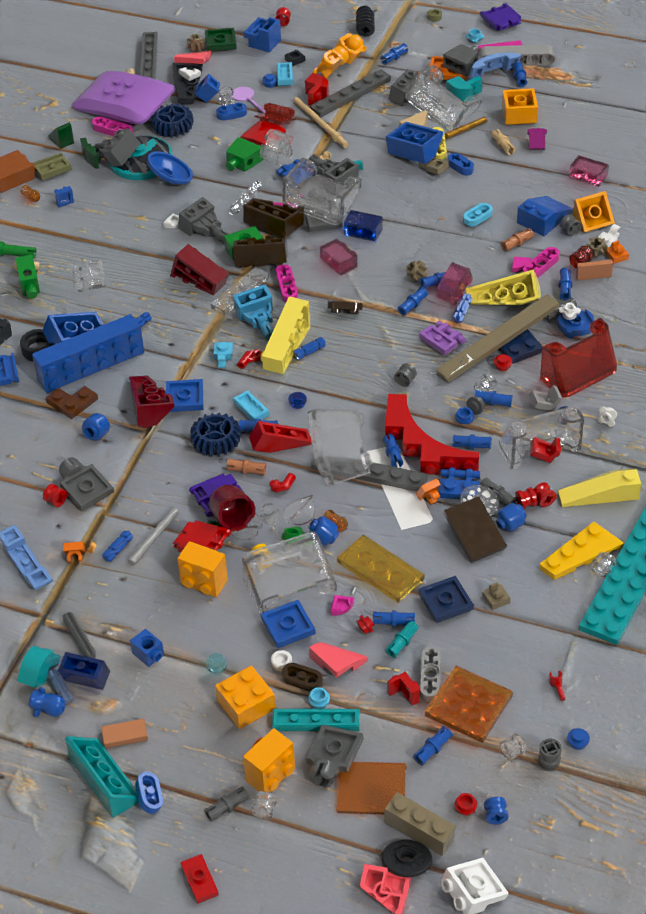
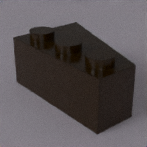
[243,198,304,237]
[233,232,288,268]

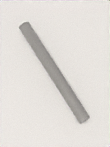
[128,507,179,565]

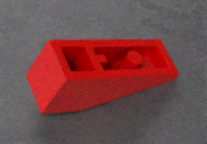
[249,421,312,453]

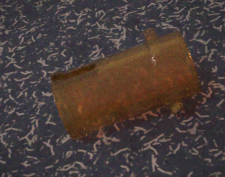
[20,185,40,202]
[324,510,348,532]

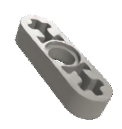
[420,646,441,703]

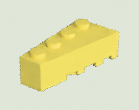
[261,297,310,374]

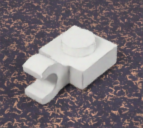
[596,224,620,251]

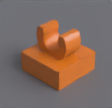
[605,240,629,264]
[416,478,441,505]
[63,541,86,563]

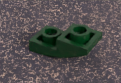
[80,137,101,169]

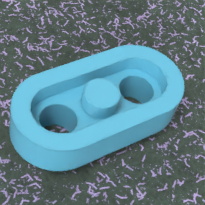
[464,203,493,227]

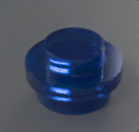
[288,392,307,409]

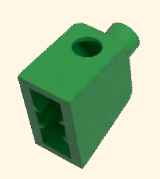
[226,137,264,171]
[15,254,40,299]

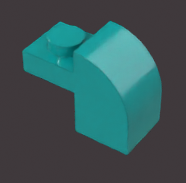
[446,76,482,102]
[17,645,61,688]

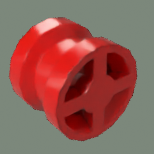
[275,7,291,26]
[534,482,557,507]
[43,484,67,507]
[515,487,537,509]

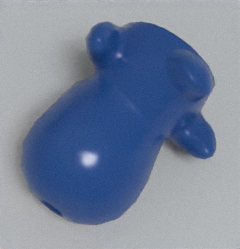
[28,687,66,717]

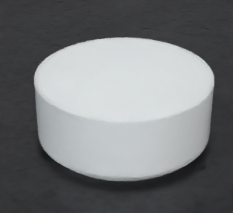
[271,650,292,672]

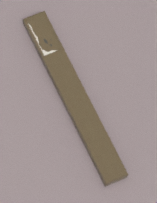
[436,294,560,383]

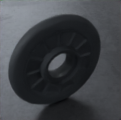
[381,840,432,877]

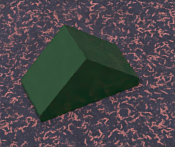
[48,122,74,149]

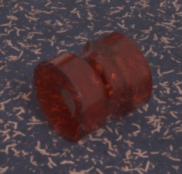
[569,246,593,269]

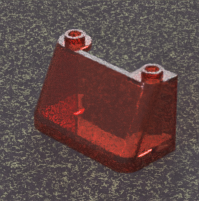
[540,318,617,398]

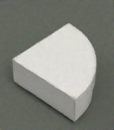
[179,68,201,81]
[163,214,179,228]

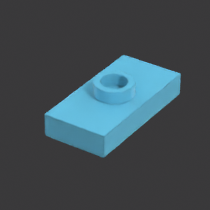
[277,62,293,86]
[233,390,270,421]

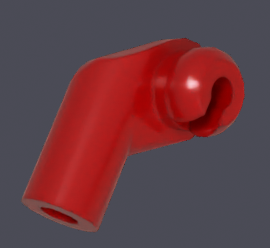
[237,349,262,369]
[269,473,296,493]

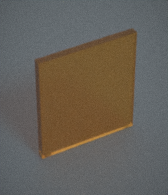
[336,762,407,815]

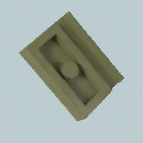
[33,153,72,180]

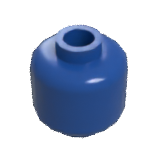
[82,413,110,441]
[496,503,527,532]
[308,516,339,546]

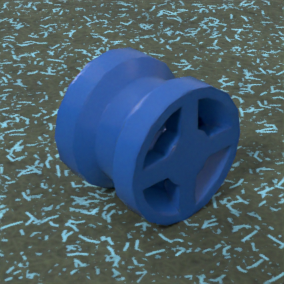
[484,796,509,825]

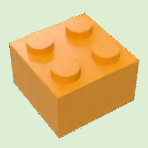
[502,88,538,125]
[177,541,228,597]
[215,665,276,729]
[243,728,295,796]

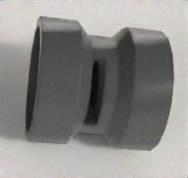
[538,738,562,769]

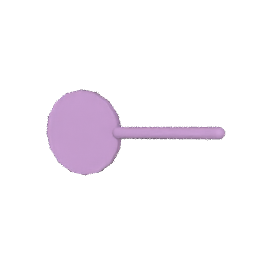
[231,87,266,114]

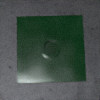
[205,28,237,51]

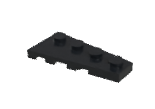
[172,63,203,104]

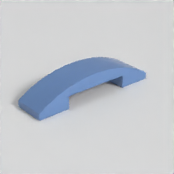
[468,53,521,80]
[0,525,53,591]

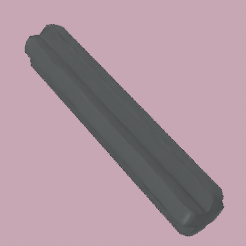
[63,612,96,659]

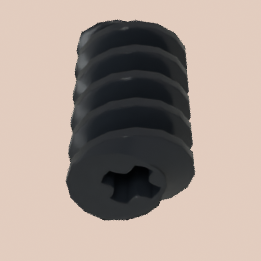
[356,5,375,37]

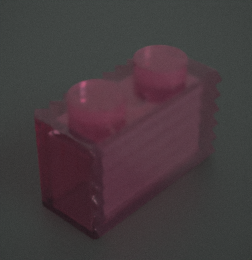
[570,155,609,187]
[320,238,358,275]
[435,262,473,305]

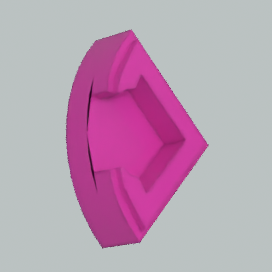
[512,257,531,272]
[331,595,355,616]

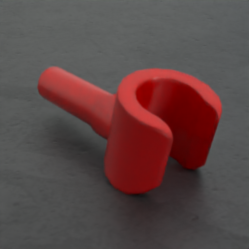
[549,670,566,701]

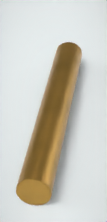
[445,116,487,139]

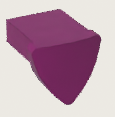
[527,128,547,150]

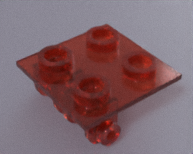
[254,103,296,125]

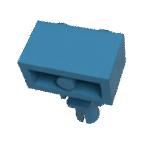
[233,284,273,340]

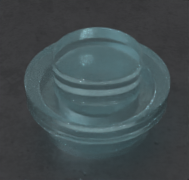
[206,653,227,673]

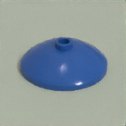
[147,151,193,185]

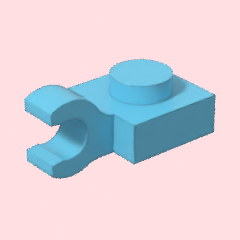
[214,342,233,368]

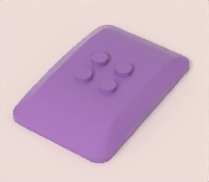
[72,71,175,125]

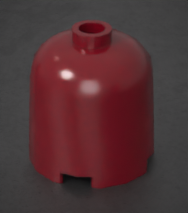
[209,485,256,532]

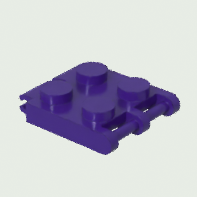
[480,3,521,31]
[189,474,244,517]

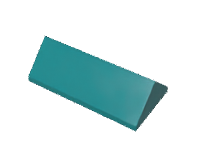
[65,736,139,818]

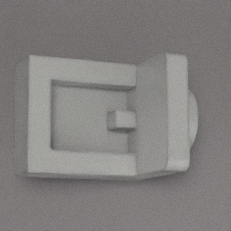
[529,385,562,411]

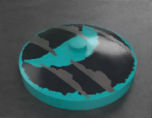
[109,136,173,180]

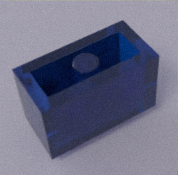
[344,210,383,242]
[58,652,110,690]

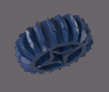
[151,103,194,138]
[190,412,241,457]

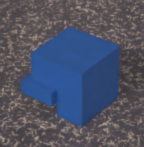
[244,17,281,53]

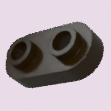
[327,301,363,314]
[282,663,323,692]

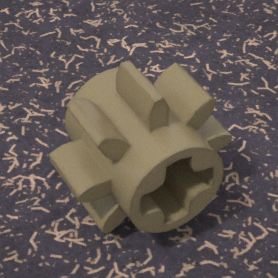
[187,34,205,53]
[586,235,608,258]
[406,260,428,282]

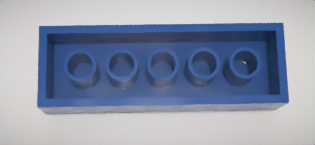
[32,314,144,393]

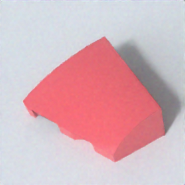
[174,51,211,64]
[309,642,368,677]
[360,864,412,914]

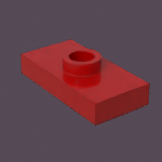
[180,854,219,904]

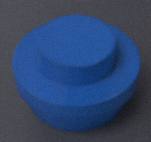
[262,74,278,88]
[455,407,474,424]
[567,728,590,750]

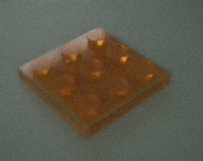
[425,666,513,743]

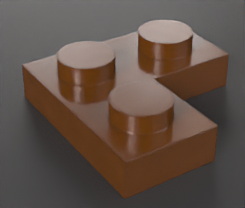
[46,386,98,419]

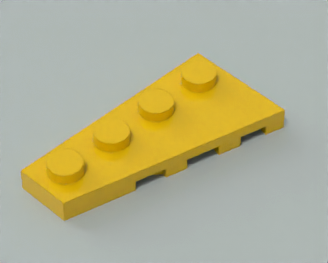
[539,522,624,580]

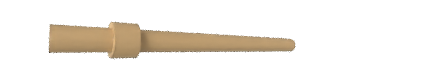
[293,97,349,148]

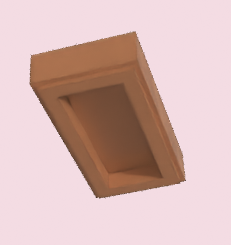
[576,260,613,281]
[101,719,148,748]

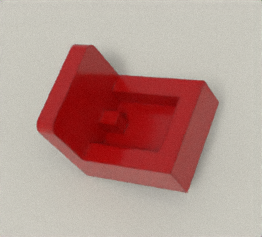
[530,437,562,463]
[387,672,421,706]

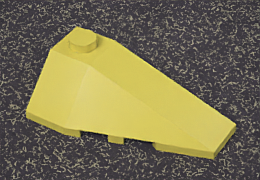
[466,269,541,305]
[558,468,641,507]

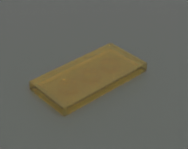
[337,535,425,603]

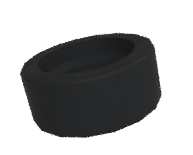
[20,329,55,361]

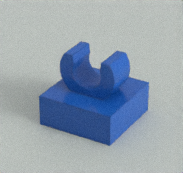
[54,186,74,207]

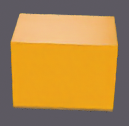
[573,191,615,233]

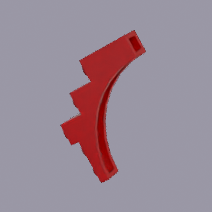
[385,394,479,475]

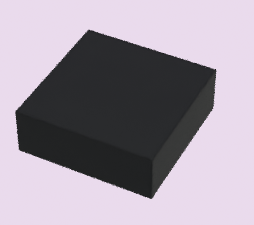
[284,49,306,66]

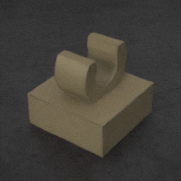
[482,582,511,610]

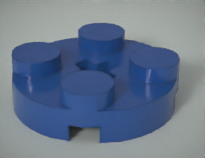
[557,307,594,338]

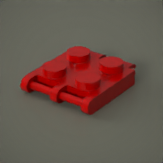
[173,520,231,553]

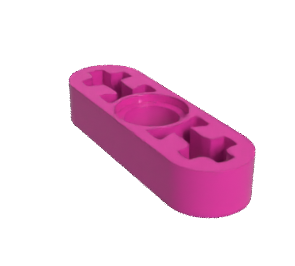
[92,117,133,136]
[523,247,559,278]
[276,264,298,303]

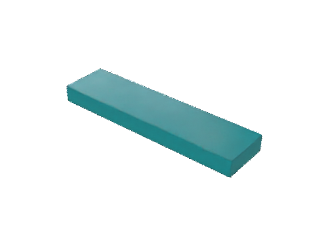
[272,709,360,731]

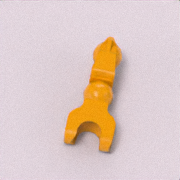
[313,33,367,79]

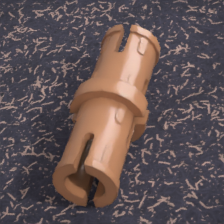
[501,228,534,252]
[226,458,267,475]

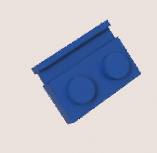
[0,353,19,386]

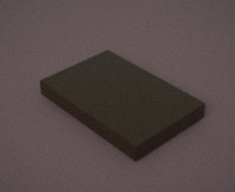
[443,496,507,563]

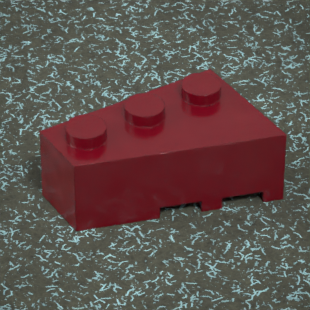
[170,244,229,295]

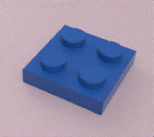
[166,379,204,412]
[261,600,316,648]

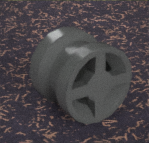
[560,214,582,236]
[394,363,417,387]

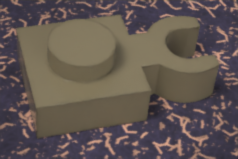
[419,158,449,175]

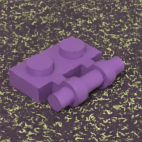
[419,321,466,355]

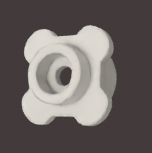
[559,302,581,320]
[597,406,617,427]

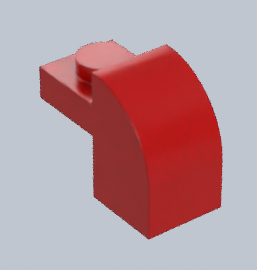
[305,73,329,106]

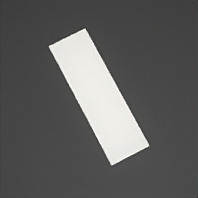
[367,444,433,530]

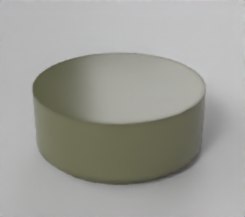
[427,9,442,22]

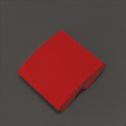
[240,121,286,148]

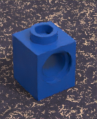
[195,74,220,103]
[130,629,164,667]

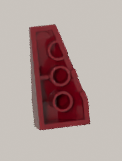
[129,375,174,428]

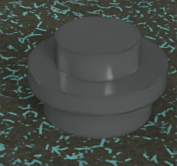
[466,396,485,415]

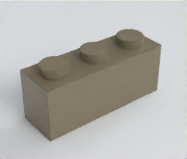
[384,792,456,856]

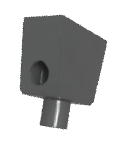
[443,44,479,77]

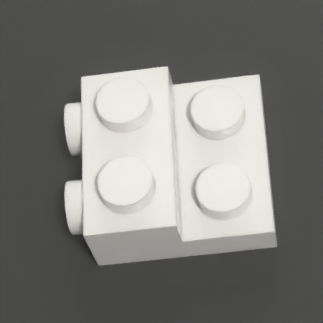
[441,858,509,914]

